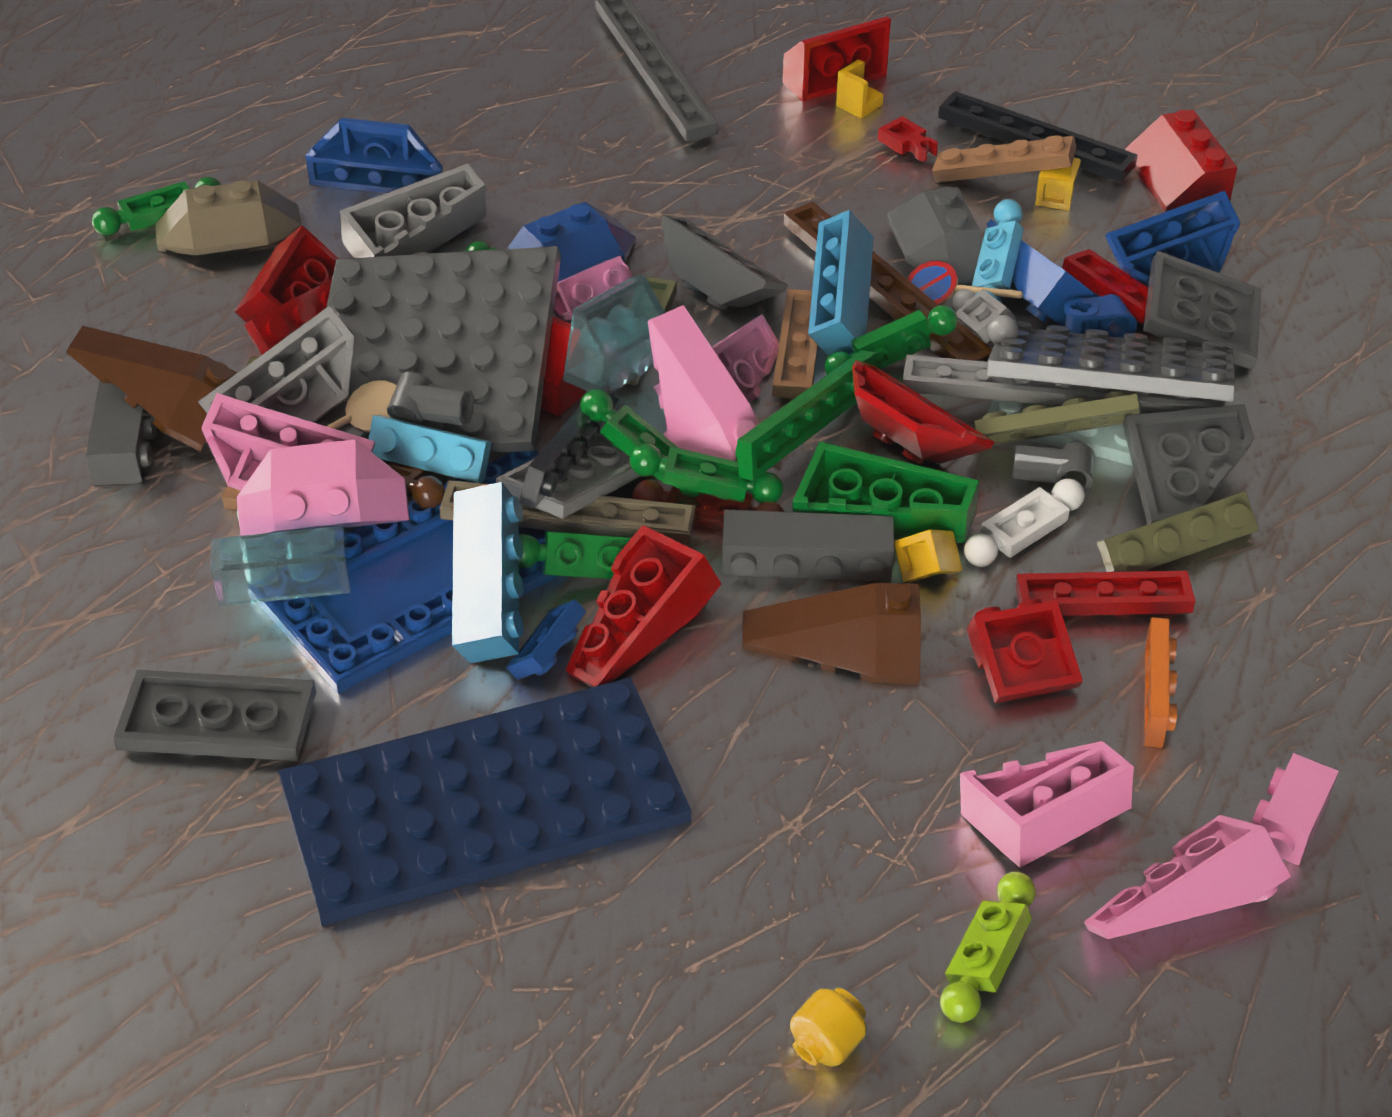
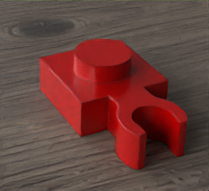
[878,116,938,162]

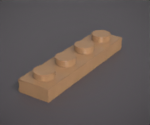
[932,135,1077,183]
[772,289,818,399]

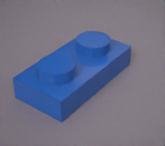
[506,599,586,680]

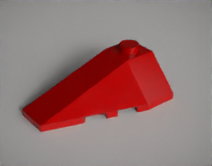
[565,525,722,688]

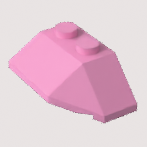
[201,393,375,490]
[237,439,410,539]

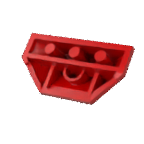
[852,360,995,465]

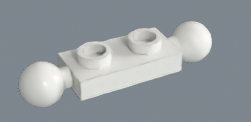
[964,478,1085,567]

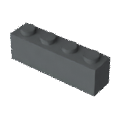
[86,381,156,485]
[722,510,894,582]

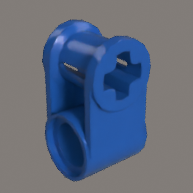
[1063,294,1137,338]

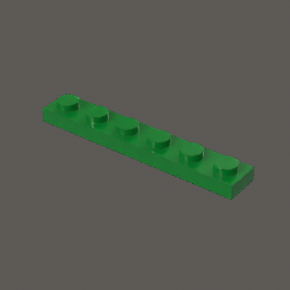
[735,350,876,481]

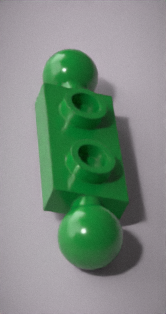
[92,177,221,236]
[825,305,958,375]
[580,389,704,499]
[629,443,784,505]
[519,531,631,579]

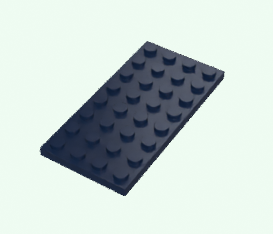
[278,677,691,926]

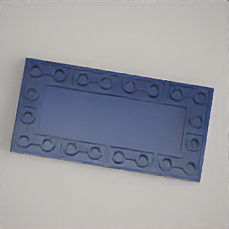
[247,449,569,694]

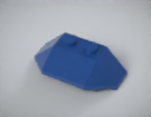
[305,118,443,193]
[1105,191,1241,287]
[507,202,636,282]

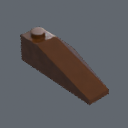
[66,326,237,451]
[742,583,921,684]

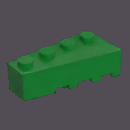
[792,441,979,543]

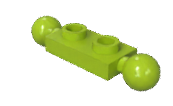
[940,872,1036,1023]

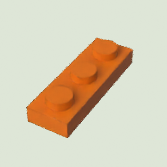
[1144,617,1177,748]

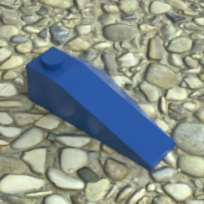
[986,219,1099,325]

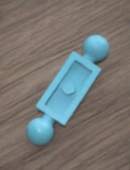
[972,199,1024,303]

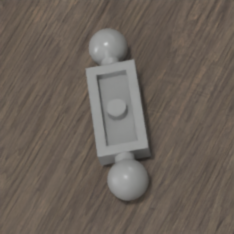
[952,289,1019,344]

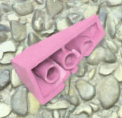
[648,305,759,461]
[653,314,779,405]
[1084,815,1291,939]

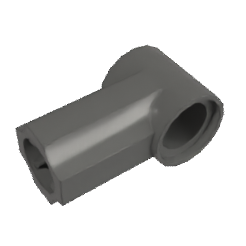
[387,372,474,426]
[1012,442,1095,494]

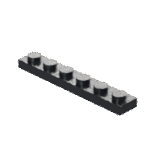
[938,91,1138,183]
[519,377,620,509]

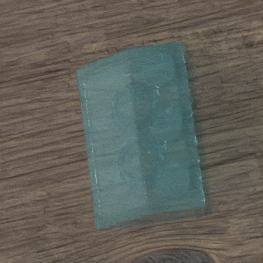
[563,274,665,394]
[211,526,350,606]

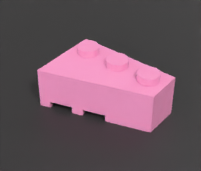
[960,741,1134,868]

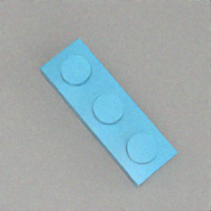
[369,415,492,483]

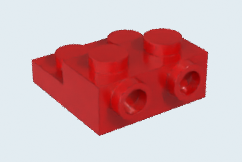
[967,599,1083,704]

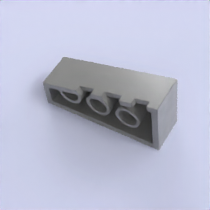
[340,163,486,258]

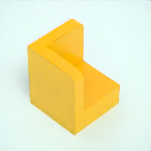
[836,59,884,119]
[1035,158,1081,211]
[894,529,962,582]

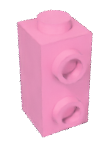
[554,256,635,321]
[1252,753,1339,866]

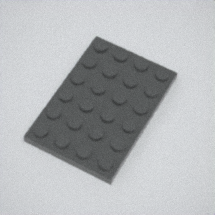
[987,321,1235,402]

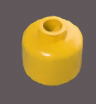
[790,987,867,1067]

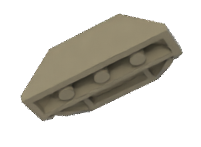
[155,180,302,255]

